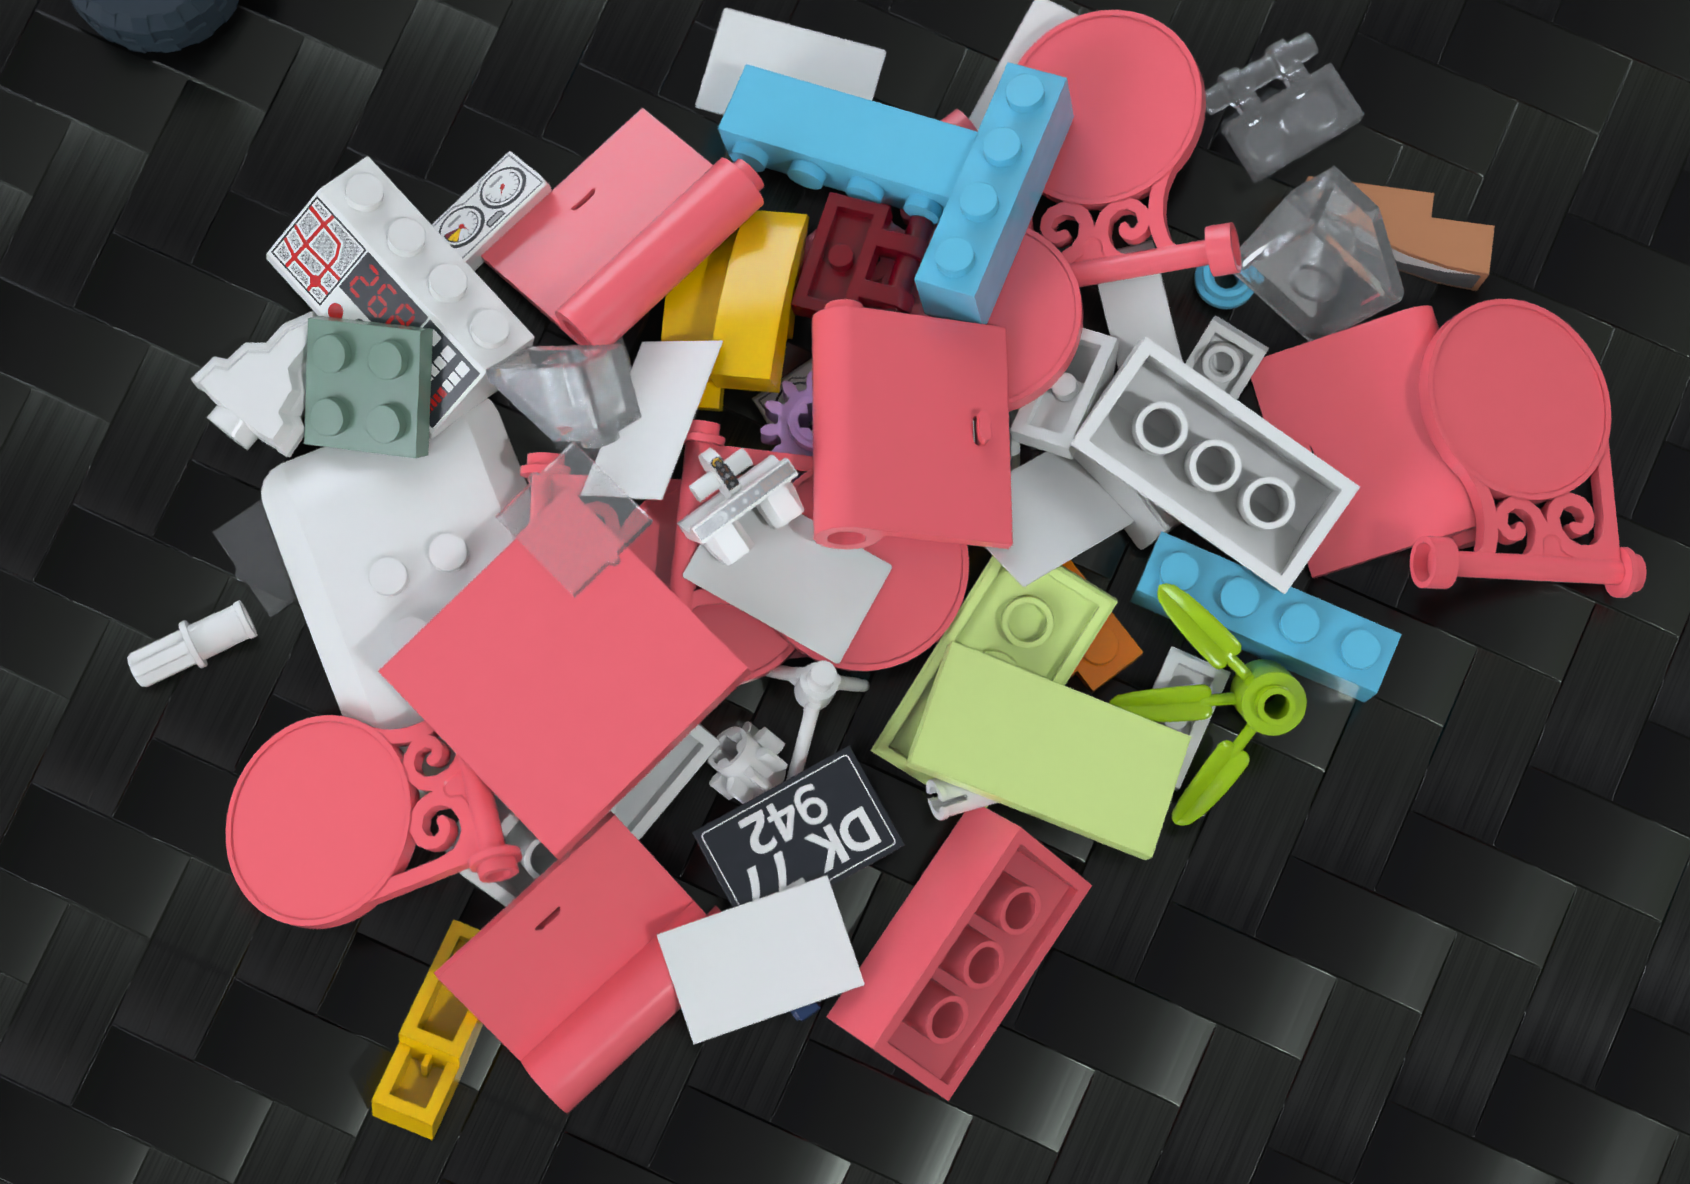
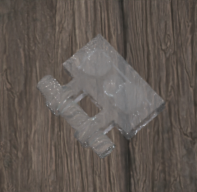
[1205,32,1364,183]

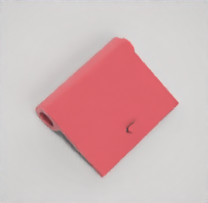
[481,108,764,359]
[812,299,1013,549]
[1251,305,1476,578]
[434,811,722,1114]

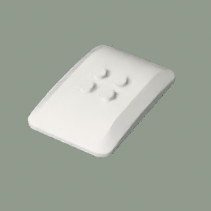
[261,398,532,799]

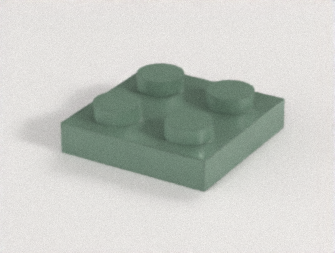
[304,316,433,458]

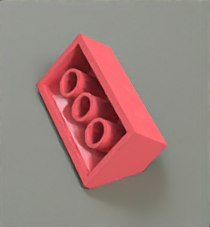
[827,807,1092,1101]

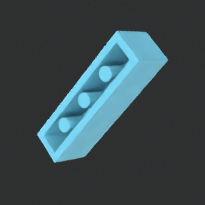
[914,62,1074,325]
[718,64,977,224]
[1130,531,1402,703]

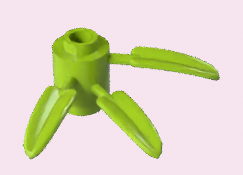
[1109,583,1307,826]

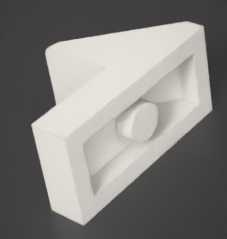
[1010,328,1119,459]

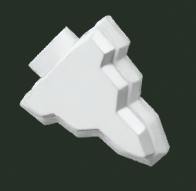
[191,311,319,457]

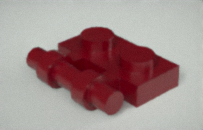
[791,192,934,319]

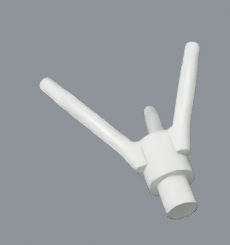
[765,661,870,780]

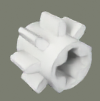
[707,721,787,804]

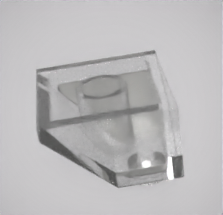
[1234,166,1405,342]

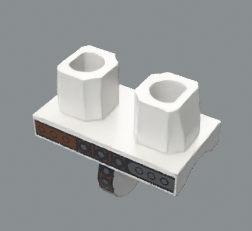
[677,448,805,566]

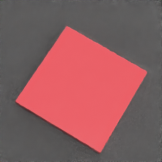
[378,488,751,860]

